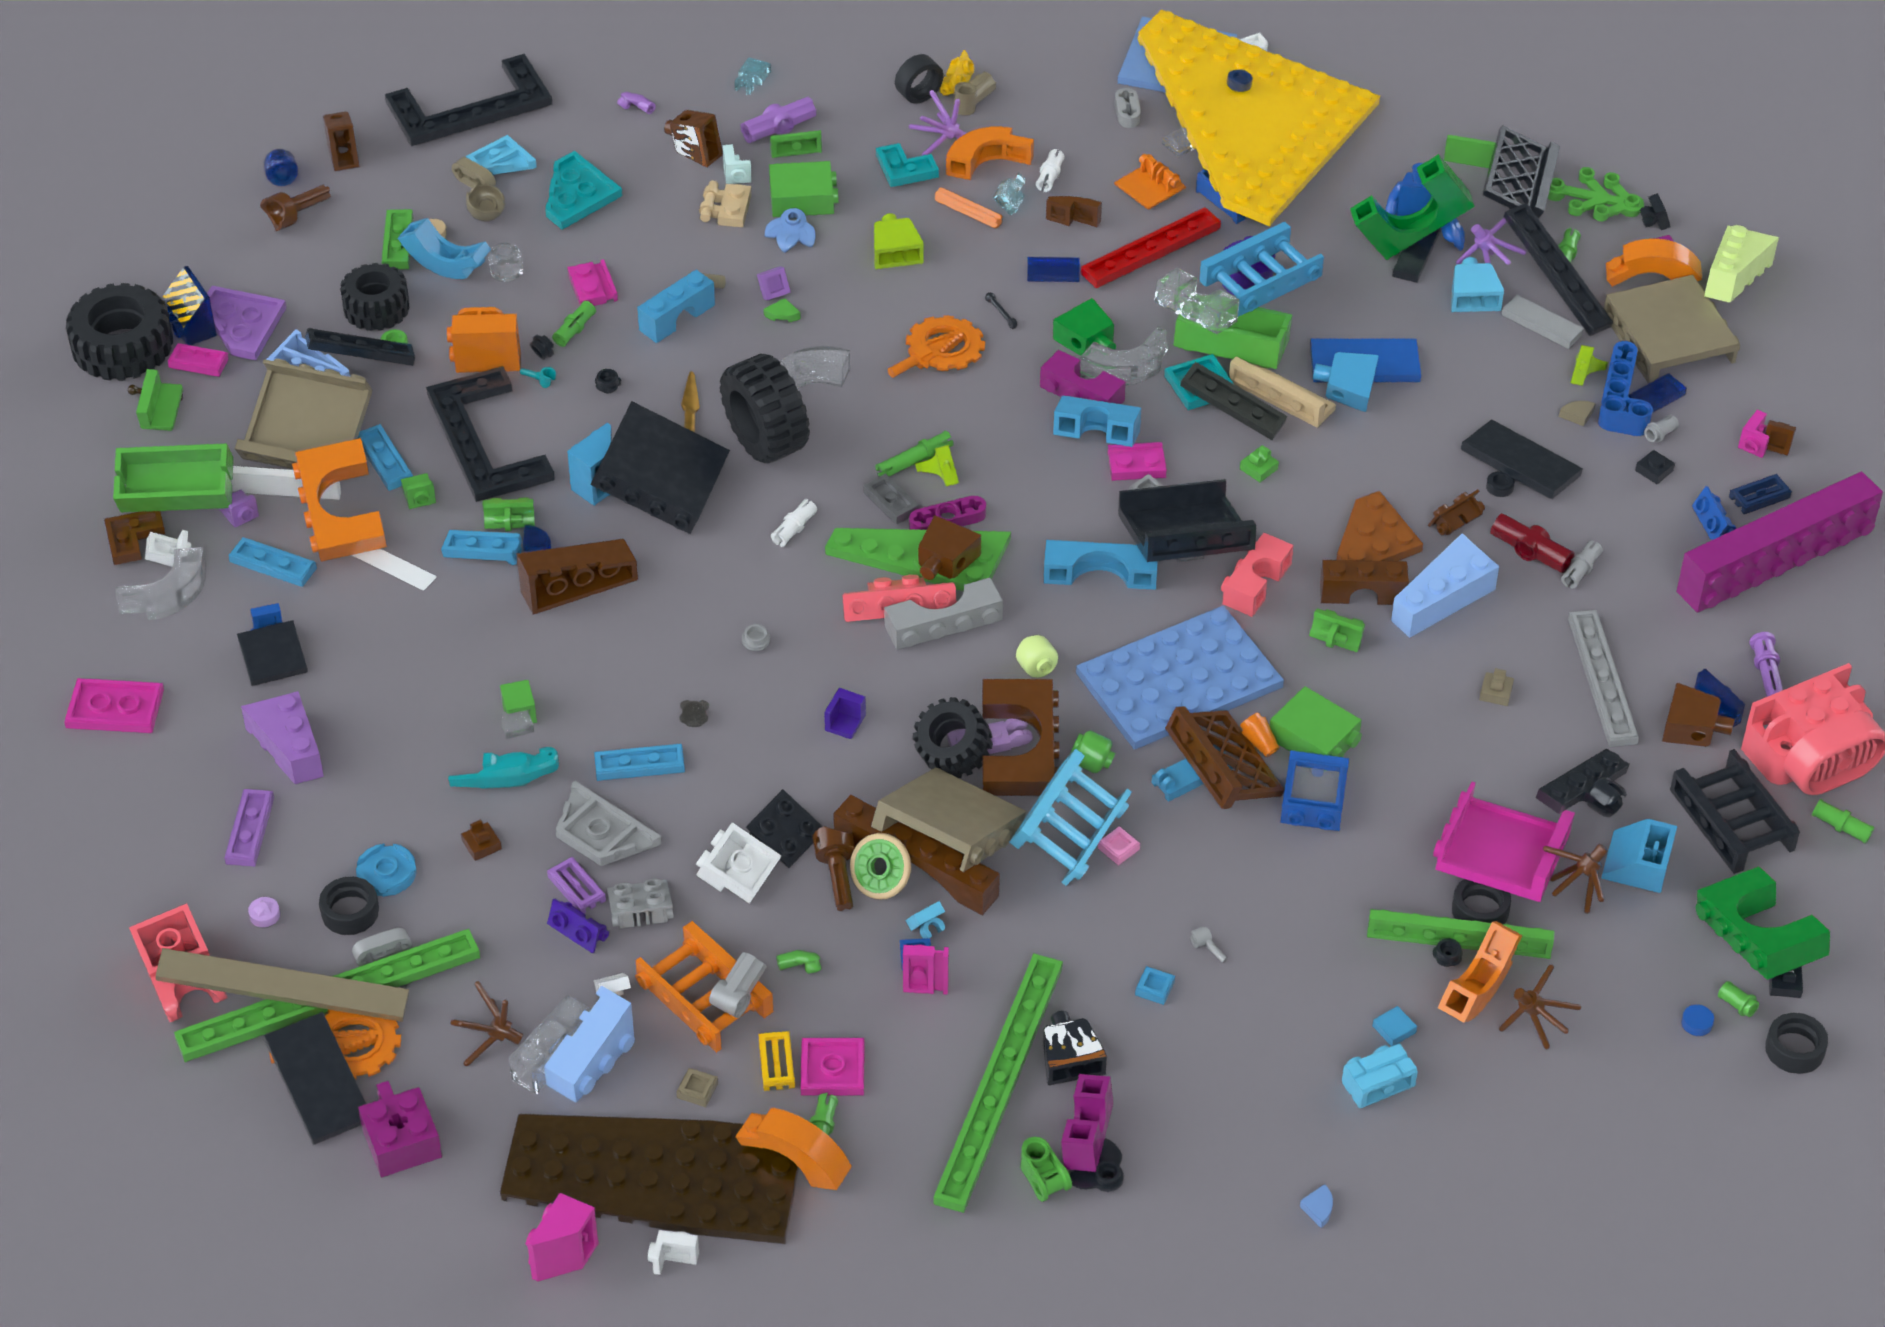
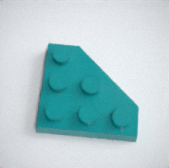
[545,150,623,230]

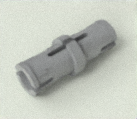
[1561,540,1603,589]

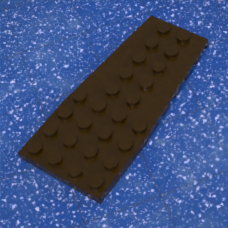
[500,1114,799,1244]

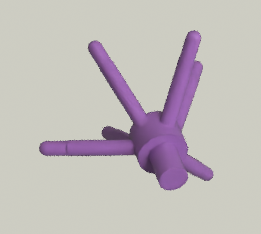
[909,90,966,156]
[1456,218,1526,265]

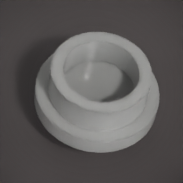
[742,624,770,651]

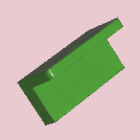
[1444,135,1496,168]
[136,369,183,431]

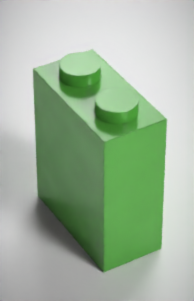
[769,161,839,217]
[1270,686,1362,773]

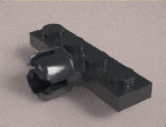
[1536,748,1630,817]

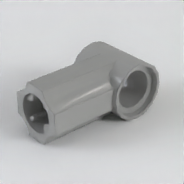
[709,952,767,1018]

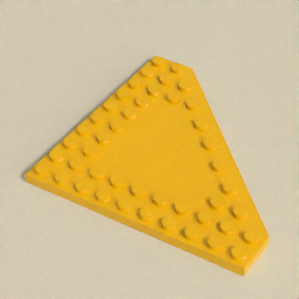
[1137,9,1381,226]

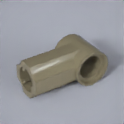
[953,71,996,116]

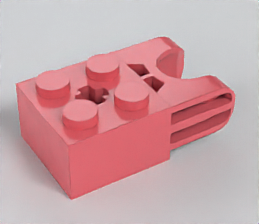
[129,903,228,1022]

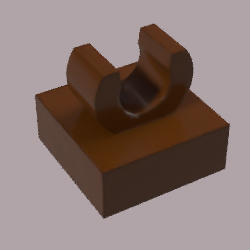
[1765,420,1796,456]
[461,820,502,861]

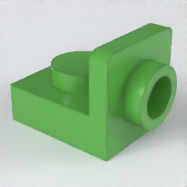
[400,473,436,509]

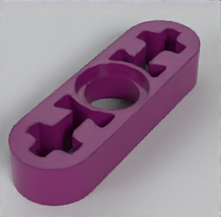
[909,496,986,530]

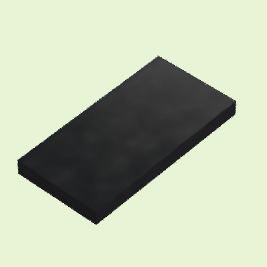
[1461,419,1583,499]
[264,1012,366,1145]

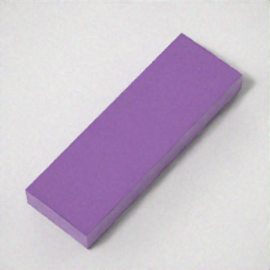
[224,789,274,867]

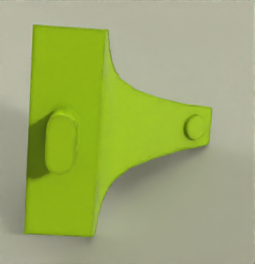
[1570,345,1608,386]
[915,445,959,486]

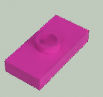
[168,343,229,377]

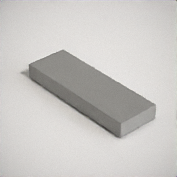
[1502,295,1584,349]

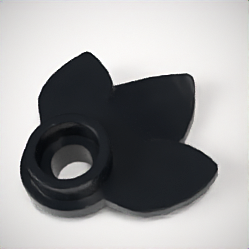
[1069,1138,1124,1192]

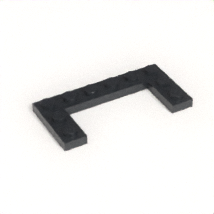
[385,53,553,146]
[426,366,555,502]

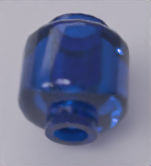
[263,149,298,186]

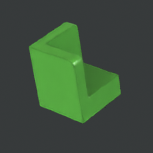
[500,679,537,724]

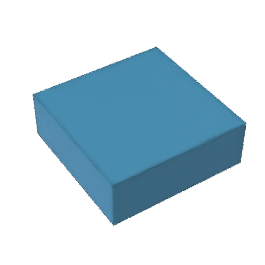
[1135,966,1175,1005]
[1373,1006,1417,1046]

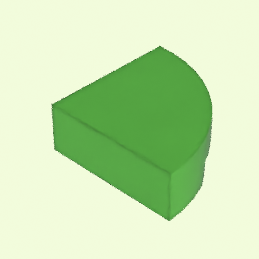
[764,298,801,322]

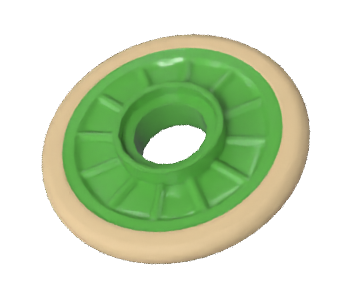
[850,833,911,899]

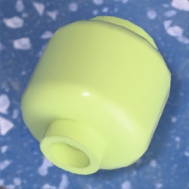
[1016,635,1058,678]

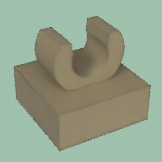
[1479,668,1514,706]

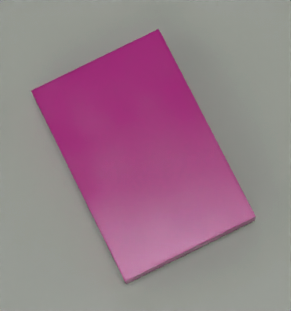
[64,678,164,733]

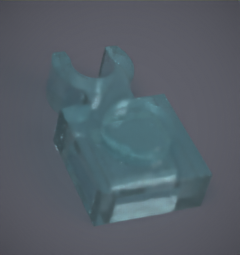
[734,57,771,95]

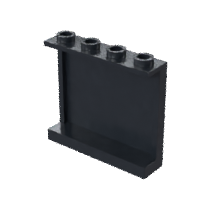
[590,401,730,534]
[1118,479,1256,562]

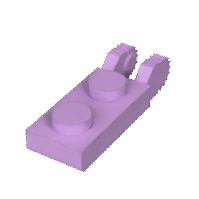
[947,719,1033,754]

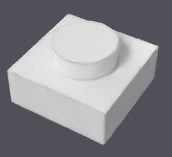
[594,973,631,996]

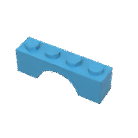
[1044,540,1158,590]

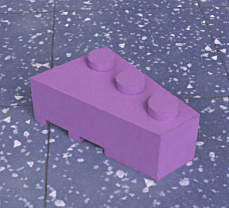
[241,691,324,784]

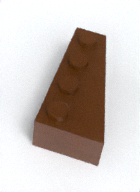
[516,539,638,615]

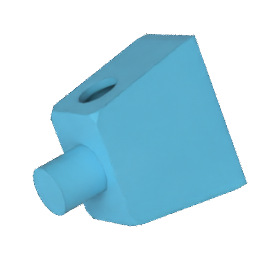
[1451,257,1504,312]

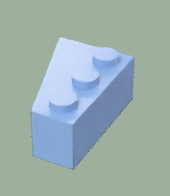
[266,329,350,377]
[544,985,635,1103]

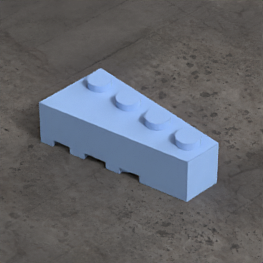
[1391,534,1499,638]

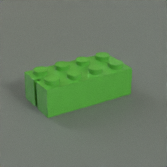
[1173,292,1293,369]
[113,443,234,512]

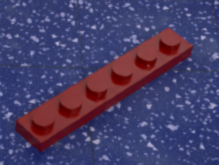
[1081,207,1221,289]

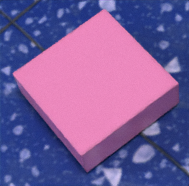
[1098,826,1140,866]

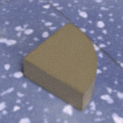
[1559,401,1596,426]

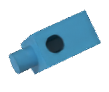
[1313,352,1379,412]

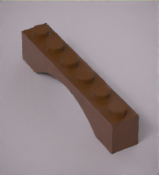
[833,794,1000,916]

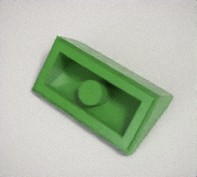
[770,130,822,158]

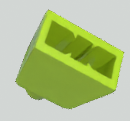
[874,213,924,269]

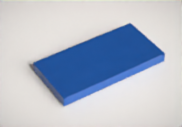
[1310,339,1421,382]

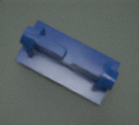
[1692,486,1737,540]

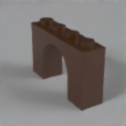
[982,679,1060,796]

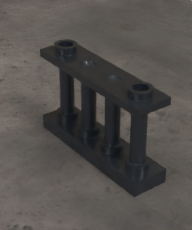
[1670,749,1800,874]

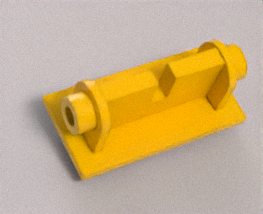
[940,50,975,96]

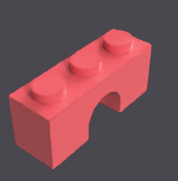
[1221,533,1294,617]

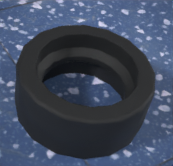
[894,54,944,104]
[319,877,379,935]
[1452,879,1511,924]
[1766,1012,1828,1074]

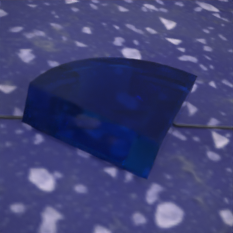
[523,525,552,552]

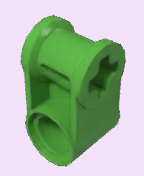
[1020,1137,1072,1202]

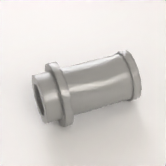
[1644,414,1679,443]

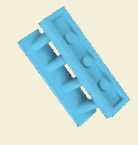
[1009,749,1132,886]

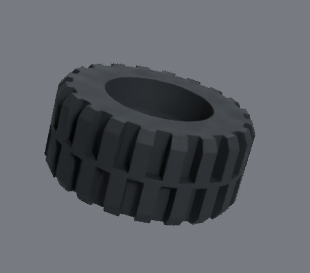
[66,283,173,381]
[720,353,810,463]

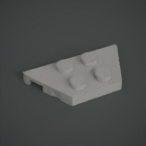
[556,781,661,866]

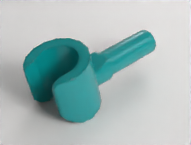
[520,367,556,388]

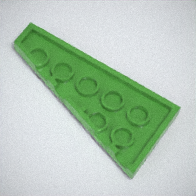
[825,528,1011,591]

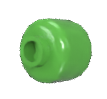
[1070,730,1115,774]

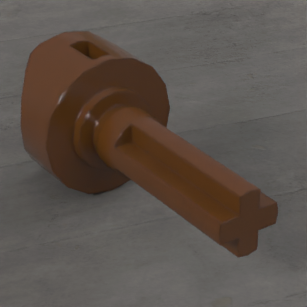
[260,184,331,231]
[813,826,855,911]

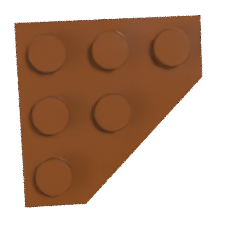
[1336,490,1423,561]

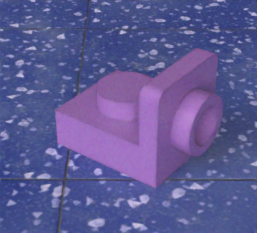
[218,490,259,528]

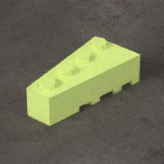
[1704,225,1779,302]

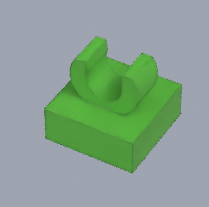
[1240,445,1279,483]

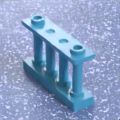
[1200,221,1324,317]

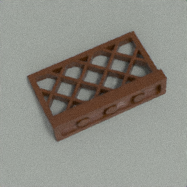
[1165,706,1284,809]

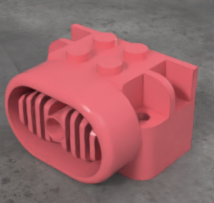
[1741,663,1885,795]

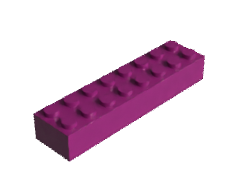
[1676,471,1883,613]

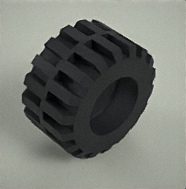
[340,263,410,331]
[913,697,993,778]

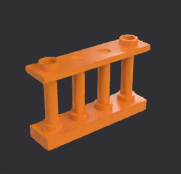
[635,921,773,1053]

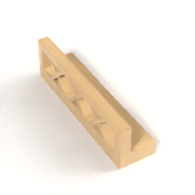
[1229,356,1336,428]

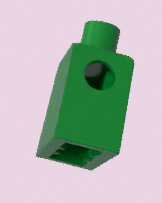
[1053,298,1116,358]

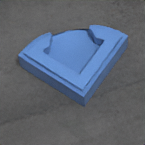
[1300,1184,1333,1228]

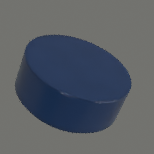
[1227,69,1253,92]

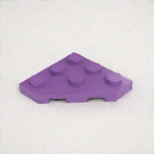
[201,286,286,360]

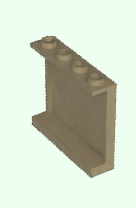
[1604,275,1740,383]
[235,359,373,469]
[871,767,1027,872]

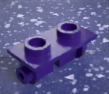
[547,898,609,954]

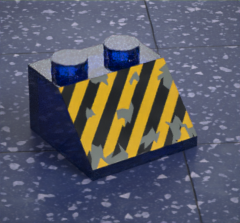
[163,266,217,346]

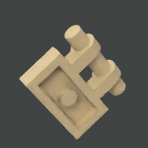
[699,181,752,227]

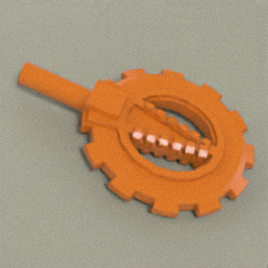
[888,315,985,378]
[269,1009,401,1080]

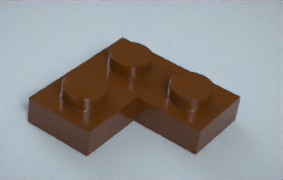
[104,511,165,565]

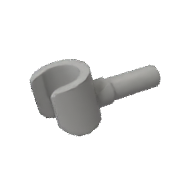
[1190,927,1228,963]

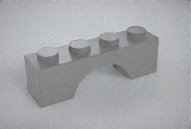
[884,578,1003,650]

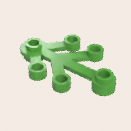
[1548,167,1645,222]

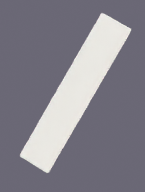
[352,549,437,590]

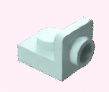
[723,144,751,184]

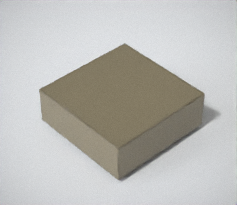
[676,1068,718,1107]

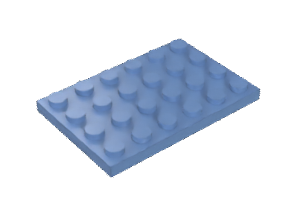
[1076,605,1284,750]

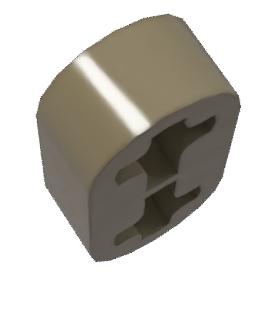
[451,157,496,188]

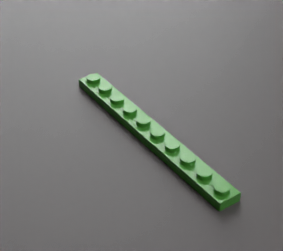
[174,928,480,1062]
[934,953,1063,1213]

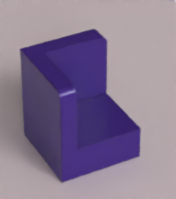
[824,688,866,739]

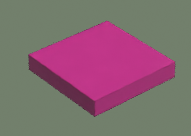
[801,1038,865,1096]

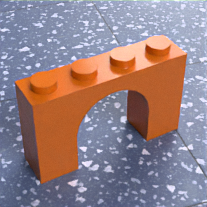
[292,438,387,562]

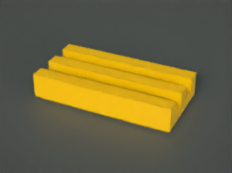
[758,1031,795,1091]

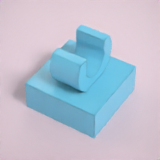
[905,901,945,939]

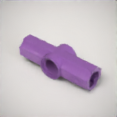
[741,97,816,143]

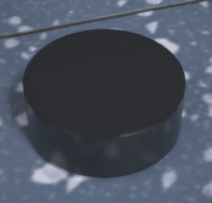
[1486,471,1515,497]

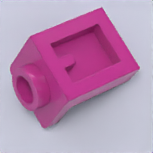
[1738,409,1769,458]

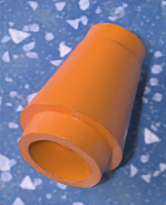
[1240,712,1280,757]

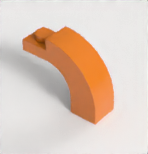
[946,126,1034,180]
[1606,239,1702,287]
[1438,921,1523,1023]
[736,1107,852,1190]

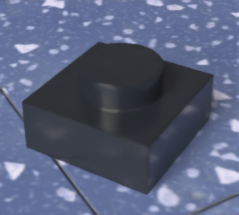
[1635,449,1675,484]

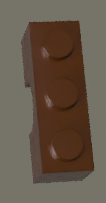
[1320,560,1409,605]

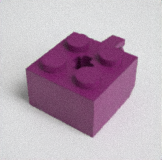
[358,1081,442,1178]

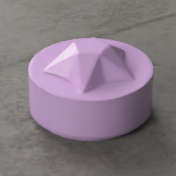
[248,897,280,927]

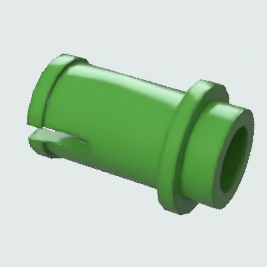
[1718,981,1759,1017]

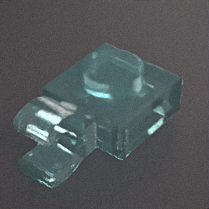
[993,172,1026,215]

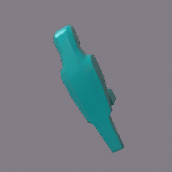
[448,747,559,789]

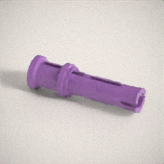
[1749,632,1783,697]

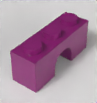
[1040,349,1126,404]
[1061,1074,1114,1172]

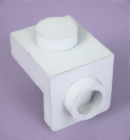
[145,530,191,568]
[648,1230,699,1275]

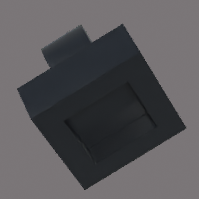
[1639,193,1671,231]
[1769,966,1803,998]

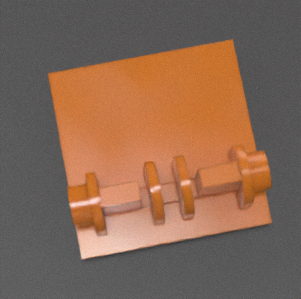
[1114,154,1186,210]

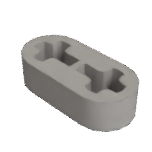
[1115,88,1141,128]
[352,928,412,966]

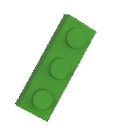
[382,209,413,270]

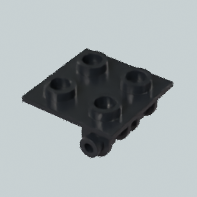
[746,789,823,868]

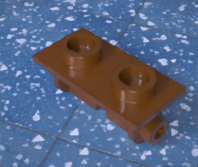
[1428,489,1485,535]

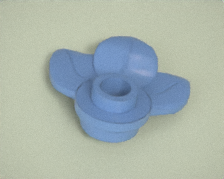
[765,208,816,253]

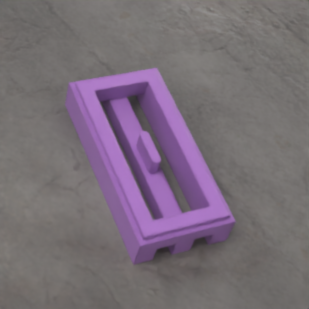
[547,857,606,913]

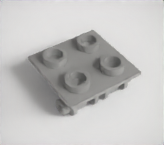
[607,879,673,929]

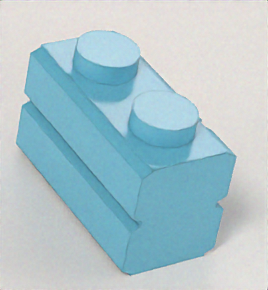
[1342,1044,1418,1108]

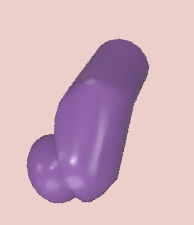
[617,92,656,114]

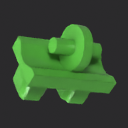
[483,497,535,532]
[1309,608,1365,652]

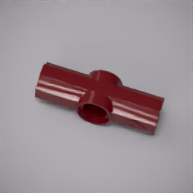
[1490,513,1575,573]

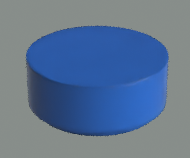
[1681,1005,1714,1036]

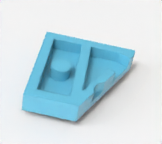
[466,135,537,175]

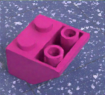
[526,1193,598,1282]

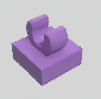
[757,266,790,300]

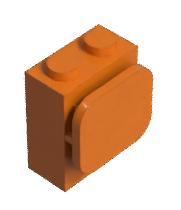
[447,307,521,373]

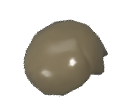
[466,184,505,221]

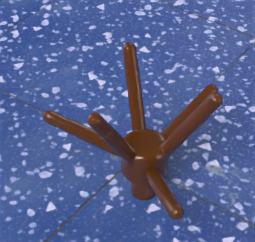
[1543,843,1608,913]
[1499,964,1581,1049]
[450,981,523,1066]

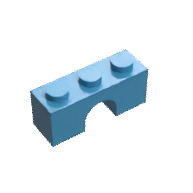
[637,269,715,343]
[1053,395,1141,447]

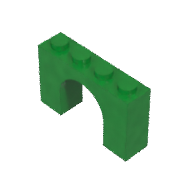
[1350,154,1475,260]
[1695,866,1830,980]

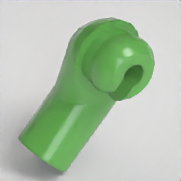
[776,950,821,974]

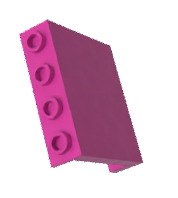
[1433,782,1575,902]

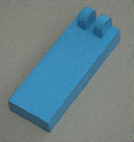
[441,530,522,565]
[1151,745,1233,802]

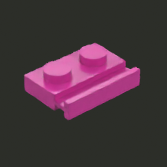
[567,259,618,306]
[1107,442,1167,481]
[903,944,949,995]

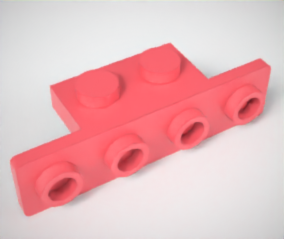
[842,575,957,622]

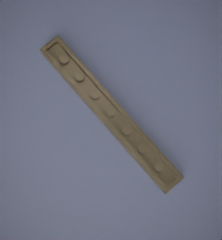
[155,948,409,1022]

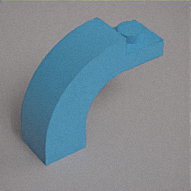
[397,218,491,279]

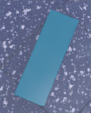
[357,424,413,491]
[228,537,317,587]
[594,744,685,781]

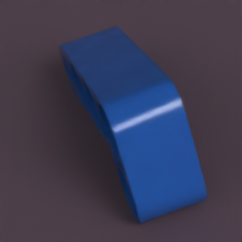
[1598,341,1653,436]

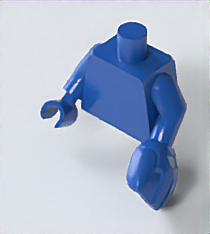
[1385,163,1465,251]

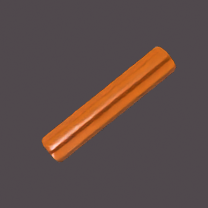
[935,187,1002,229]

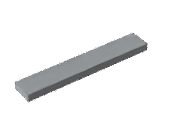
[1568,610,1639,747]

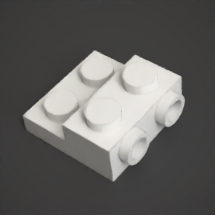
[696,823,781,903]

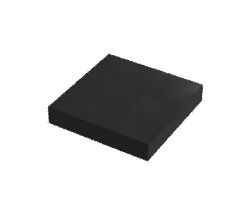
[237,620,308,686]

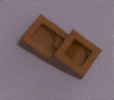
[1046,196,1102,228]

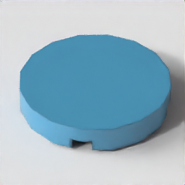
[356,844,417,897]

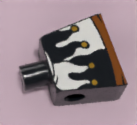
[1043,1011,1107,1086]

